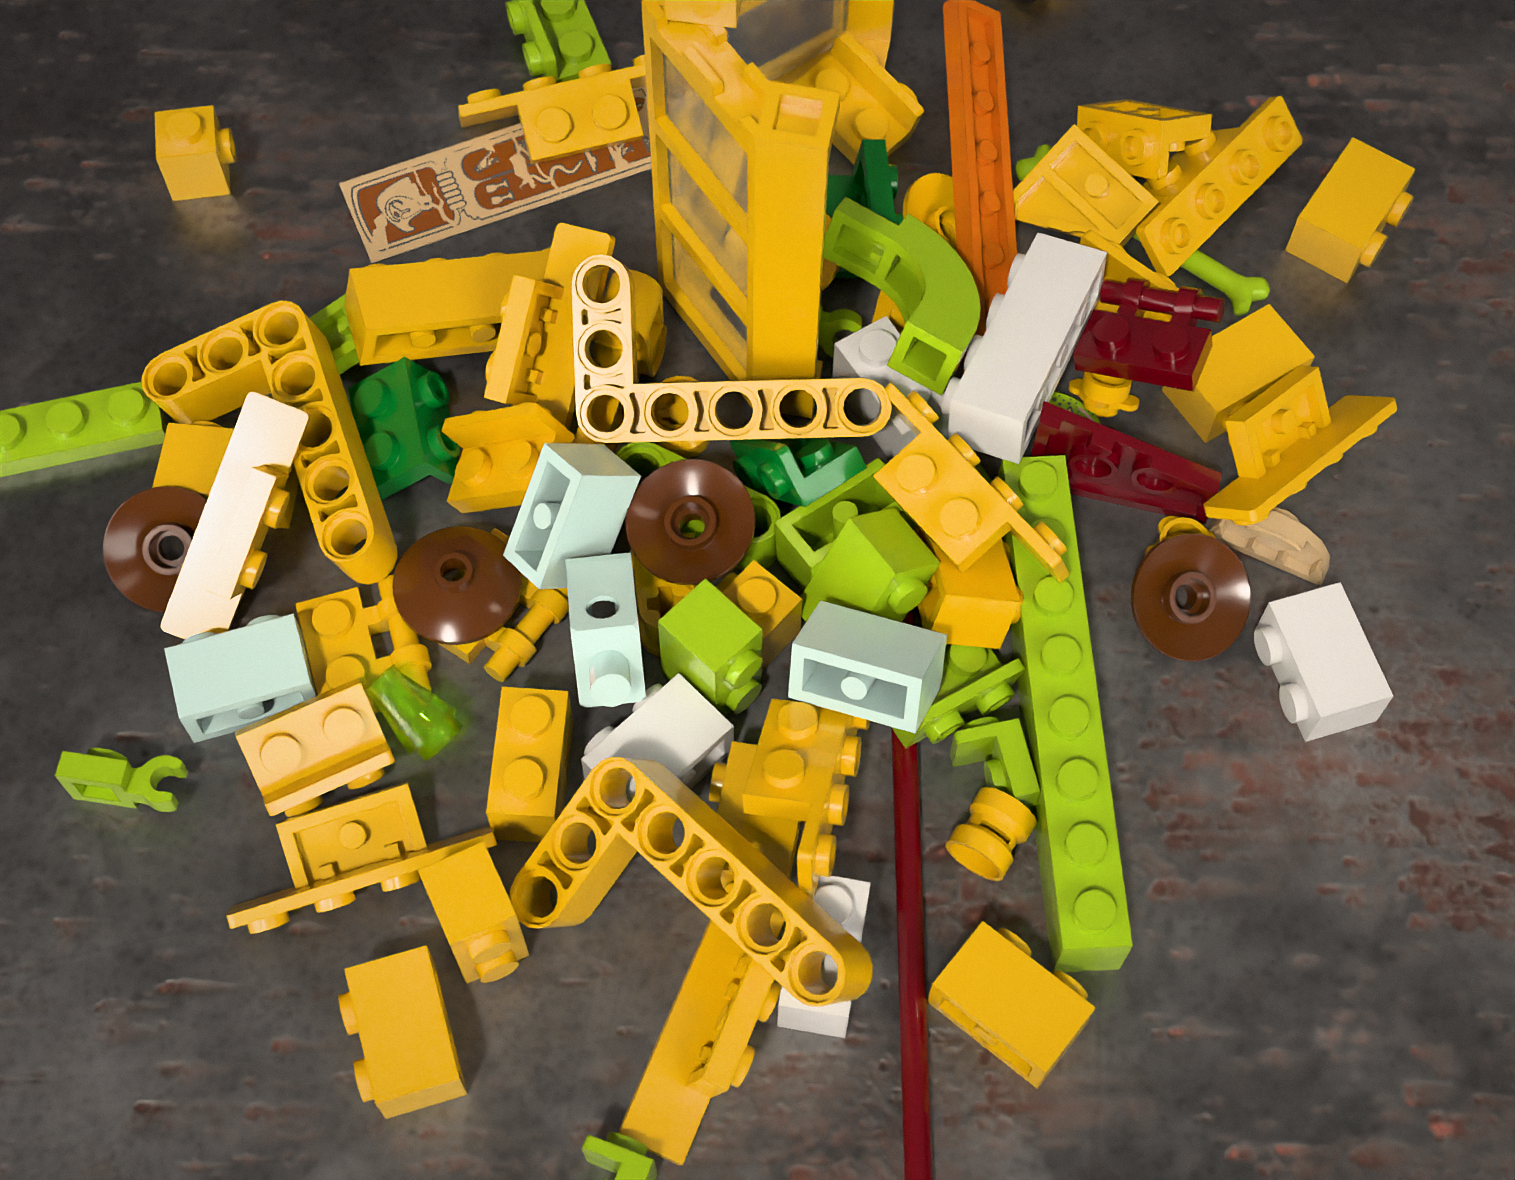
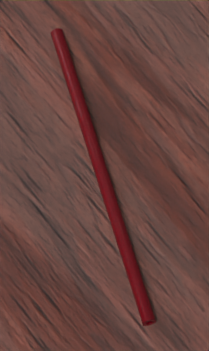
[891,609,933,1180]

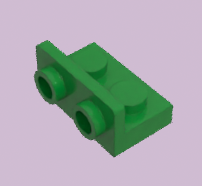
[730,438,867,507]

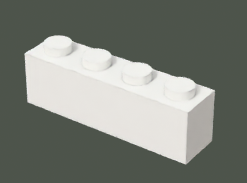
[941,232,1107,464]

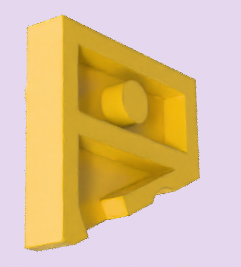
[1013,124,1161,247]

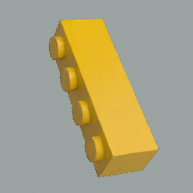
[344,247,603,366]

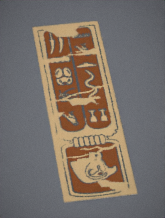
[339,86,652,263]

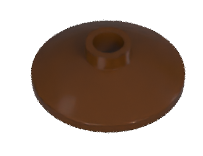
[626,459,755,586]
[103,486,208,613]
[392,526,522,645]
[1131,534,1251,662]

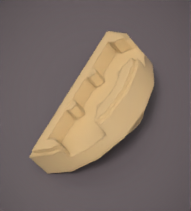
[1207,507,1330,585]

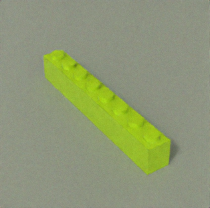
[998,455,1133,973]

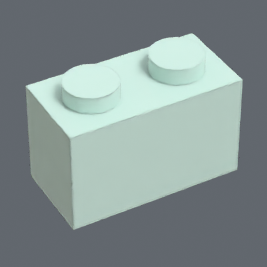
[503,443,641,589]
[788,601,947,734]
[164,614,317,743]

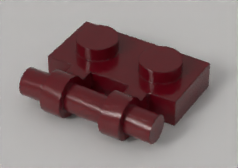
[1073,277,1225,392]

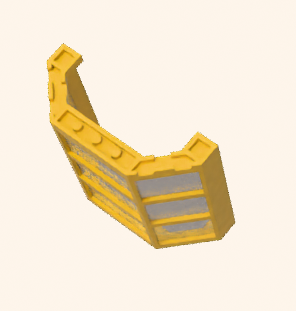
[641,0,895,419]

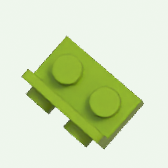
[505,0,612,83]
[891,644,1025,749]

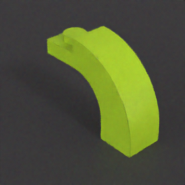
[823,197,981,396]

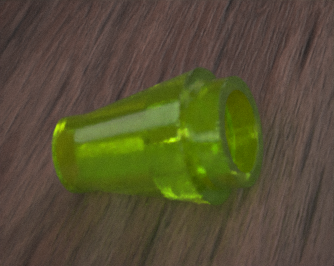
[365,664,463,762]

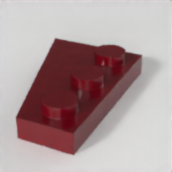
[1030,401,1222,524]

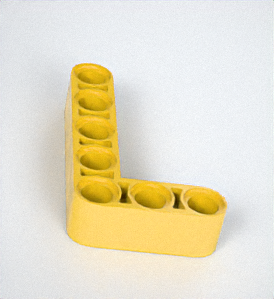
[572,254,892,443]
[142,300,398,585]
[509,757,873,1007]

